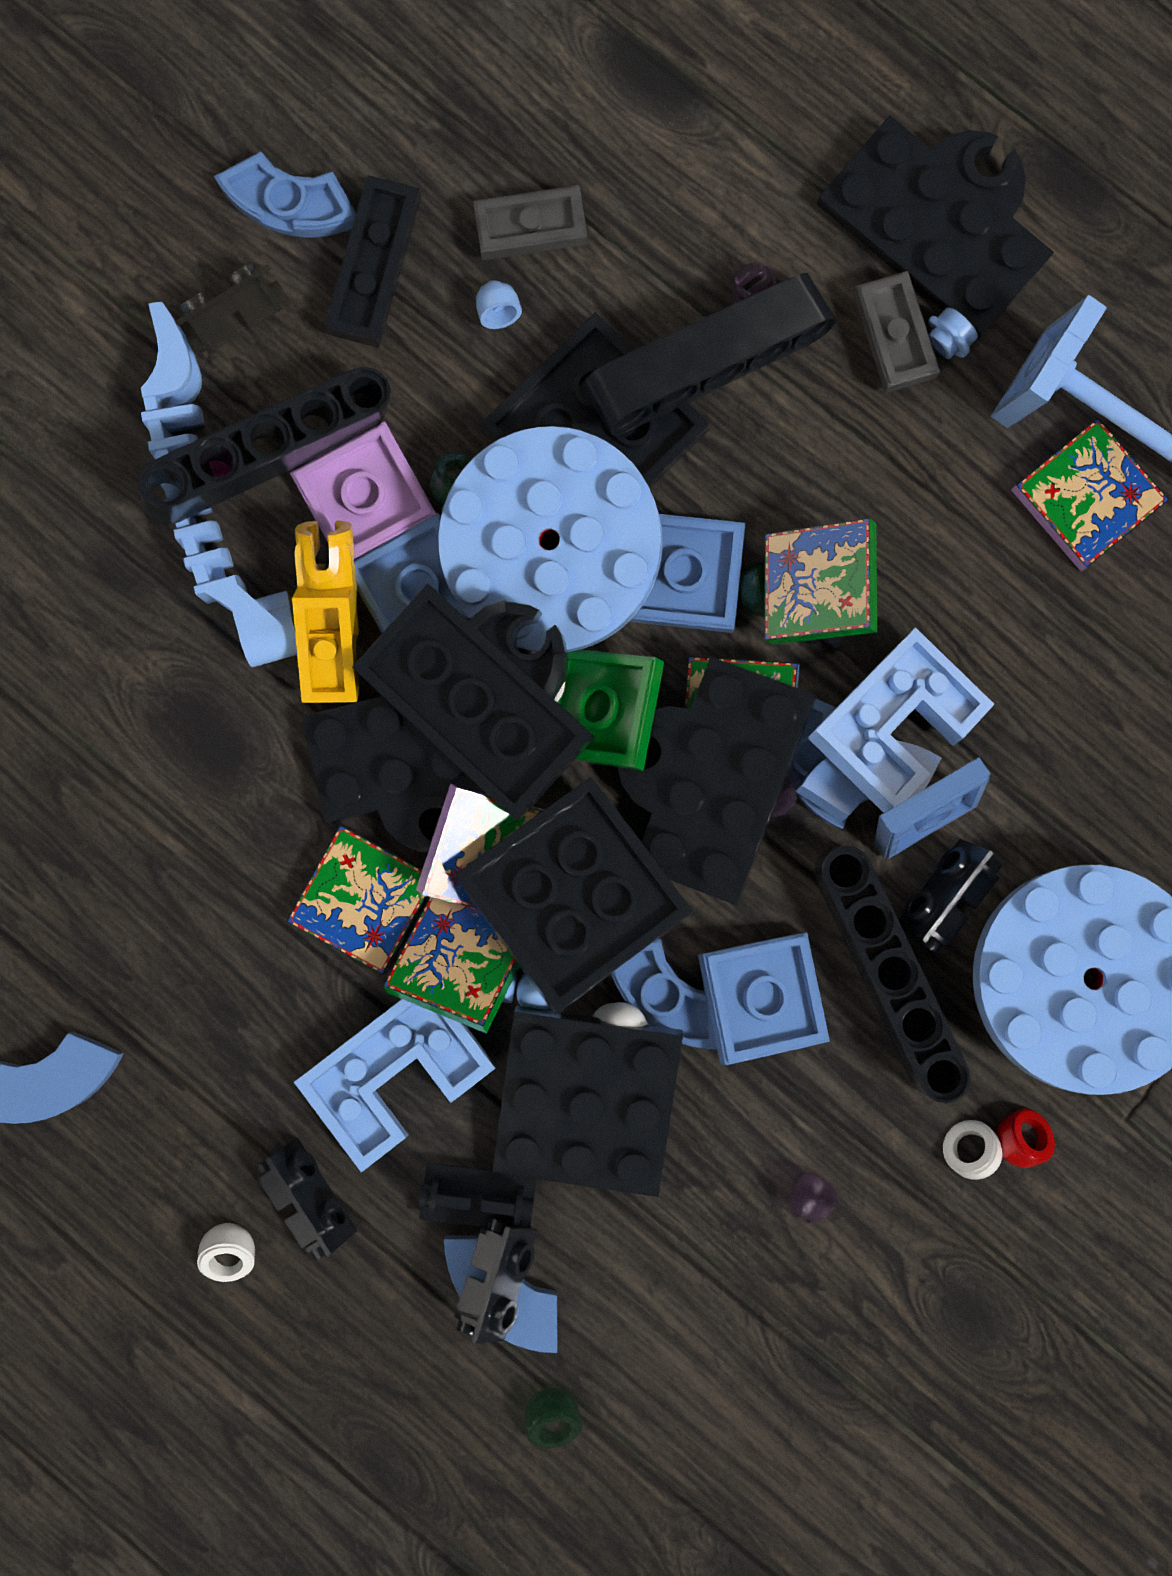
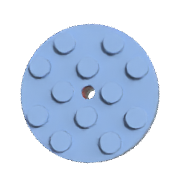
[438,426,663,652]
[973,865,1172,1095]

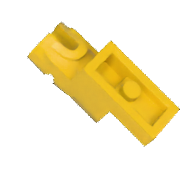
[292,520,359,703]

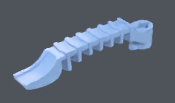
[141,302,297,667]

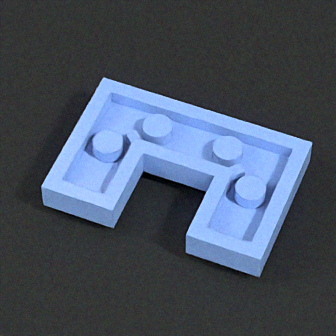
[807,627,994,813]
[294,999,497,1172]

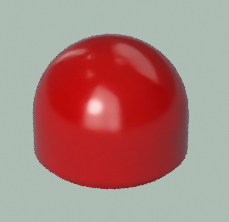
[995,1108,1055,1168]

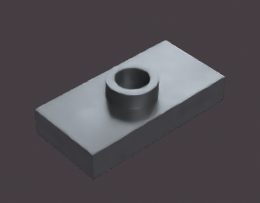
[473,185,588,260]
[853,271,940,393]

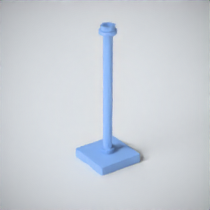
[991,295,1172,463]

